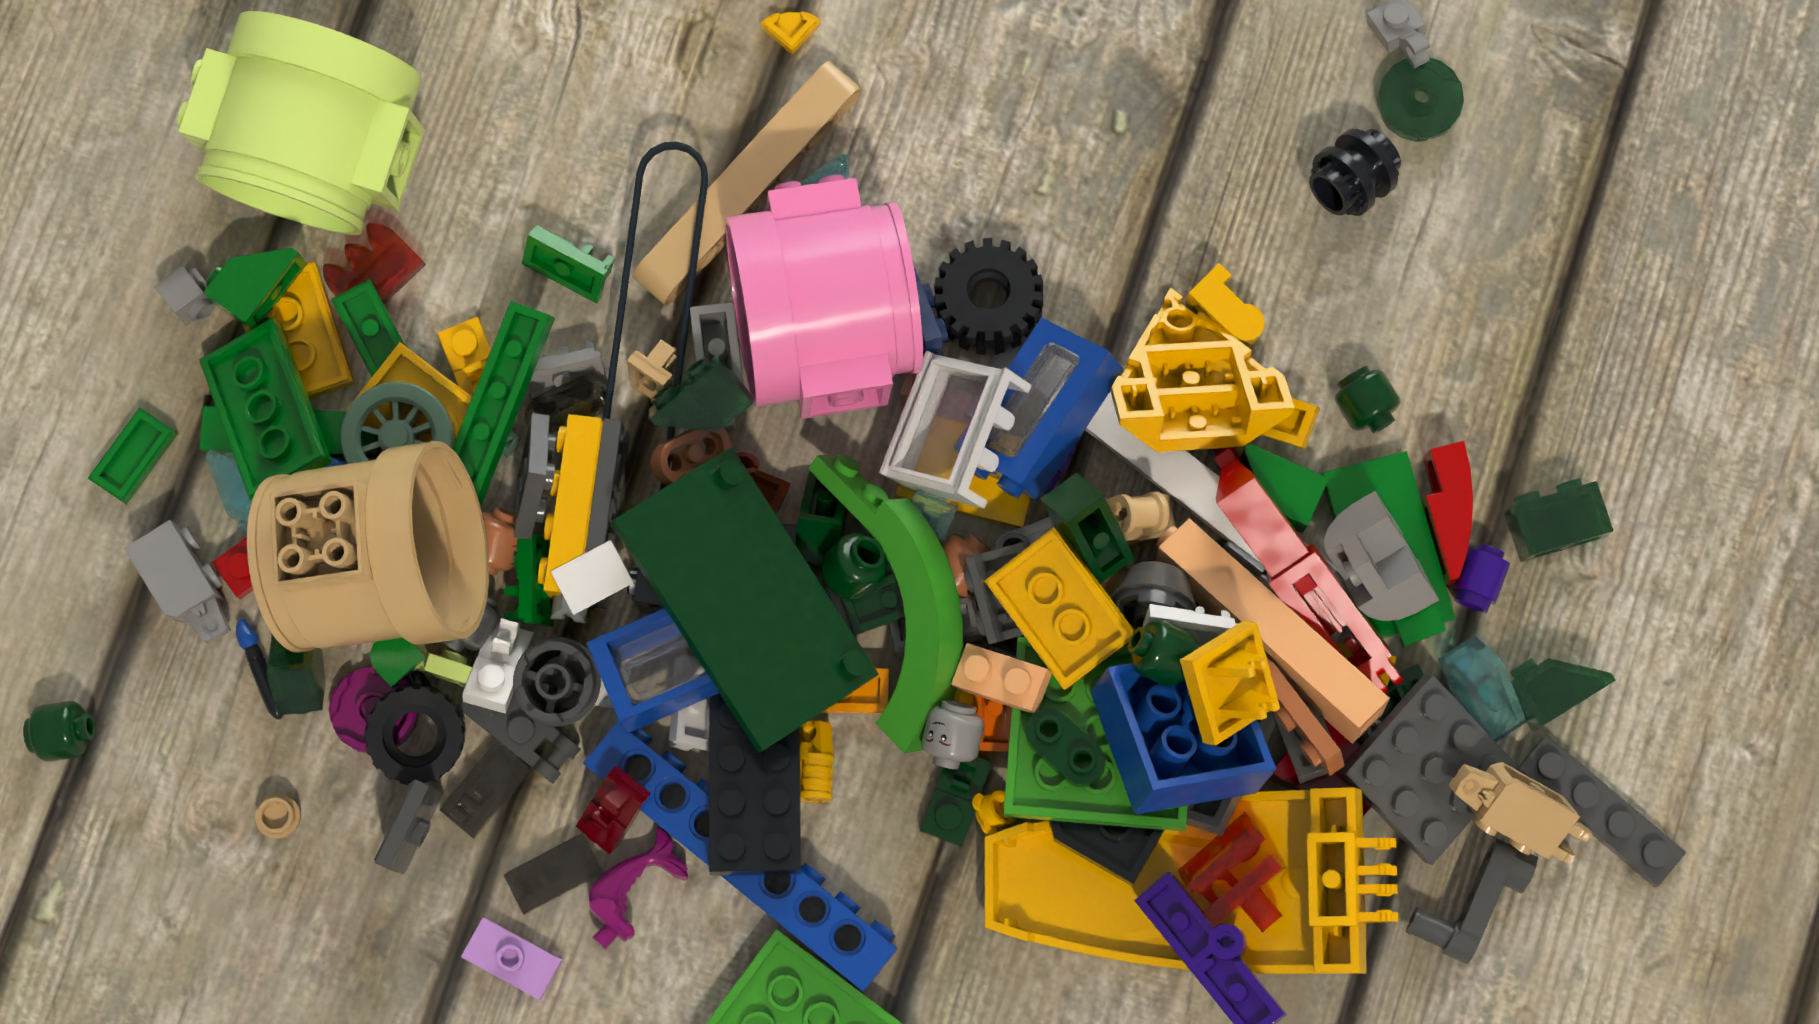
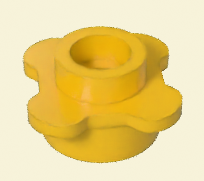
[972,789,1016,835]

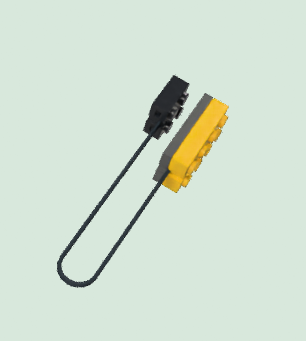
[538,141,708,623]

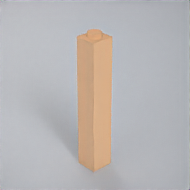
[1156,518,1390,744]

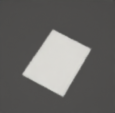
[551,540,633,615]

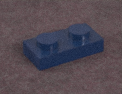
[914,268,949,357]

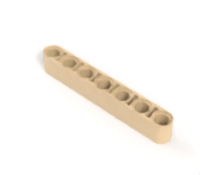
[632,61,862,306]

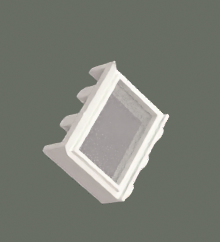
[879,351,1032,509]

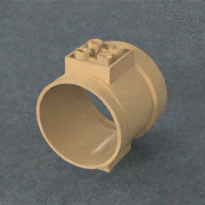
[247,441,489,653]

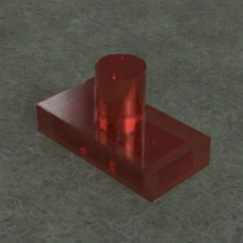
[1201,854,1287,933]

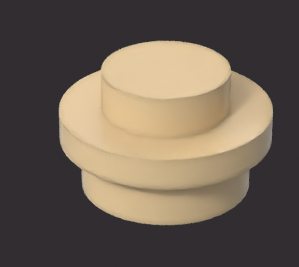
[255,794,301,839]

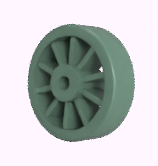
[340,382,456,464]

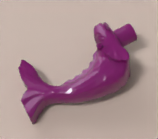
[589,827,688,950]

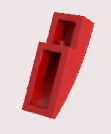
[1421,441,1473,586]

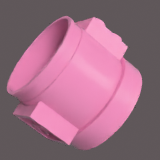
[725,175,923,419]

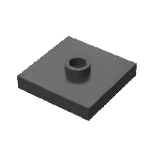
[374,779,444,874]

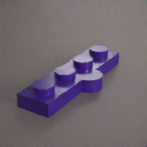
[1134,871,1287,1024]

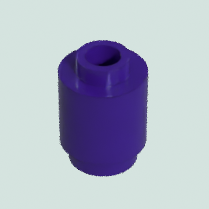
[1454,544,1510,613]

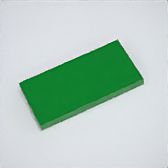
[199,317,333,501]
[1321,451,1456,639]

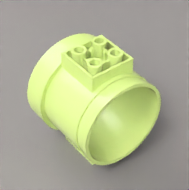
[177,11,425,235]

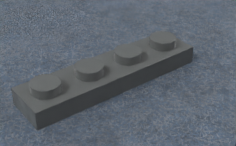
[1516,735,1686,887]

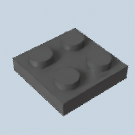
[513,413,556,540]

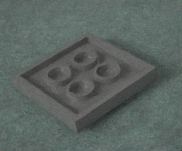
[1338,673,1518,865]

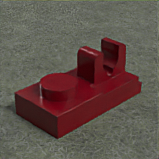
[575,765,651,855]

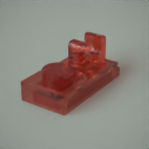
[1178,812,1266,904]

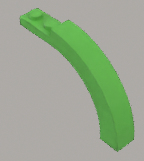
[808,454,963,754]

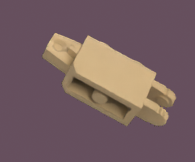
[1448,762,1593,864]

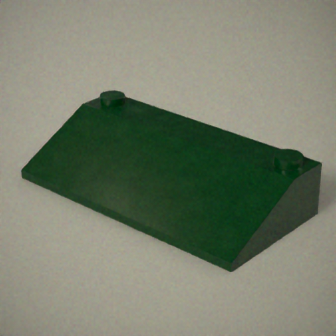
[610,447,879,753]

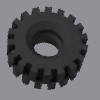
[934,238,1043,355]

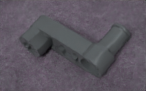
[1406,838,1538,964]

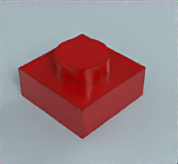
[212,537,253,600]

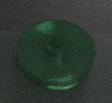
[1376,57,1464,142]

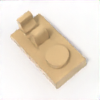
[627,339,677,410]

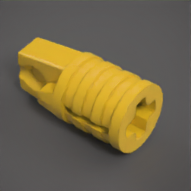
[800,720,835,803]

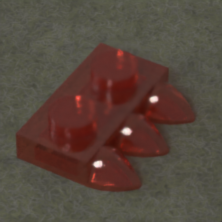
[323,223,426,304]

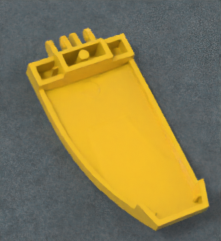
[985,787,1398,974]

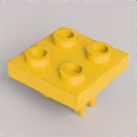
[1180,620,1280,746]

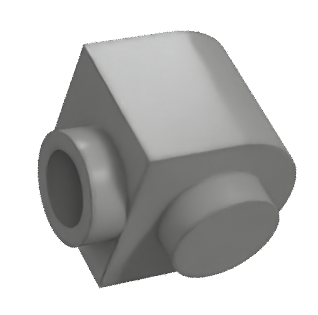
[154,266,214,326]

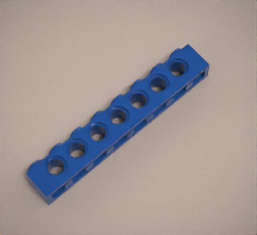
[583,721,897,992]

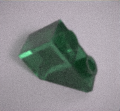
[649,354,753,431]

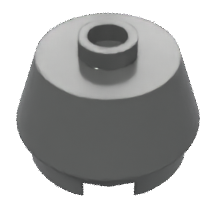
[1110,561,1196,630]
[513,637,601,727]

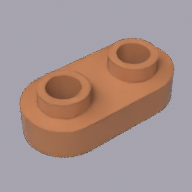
[651,423,731,485]

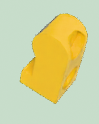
[1185,263,1265,348]

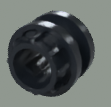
[1309,128,1401,216]

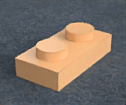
[951,643,1052,714]

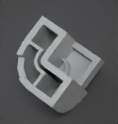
[1324,491,1439,621]

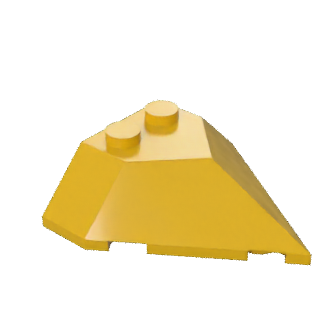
[1111,288,1295,452]

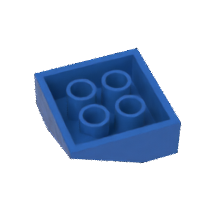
[1091,664,1276,814]

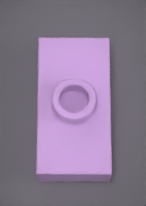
[461,917,563,1000]

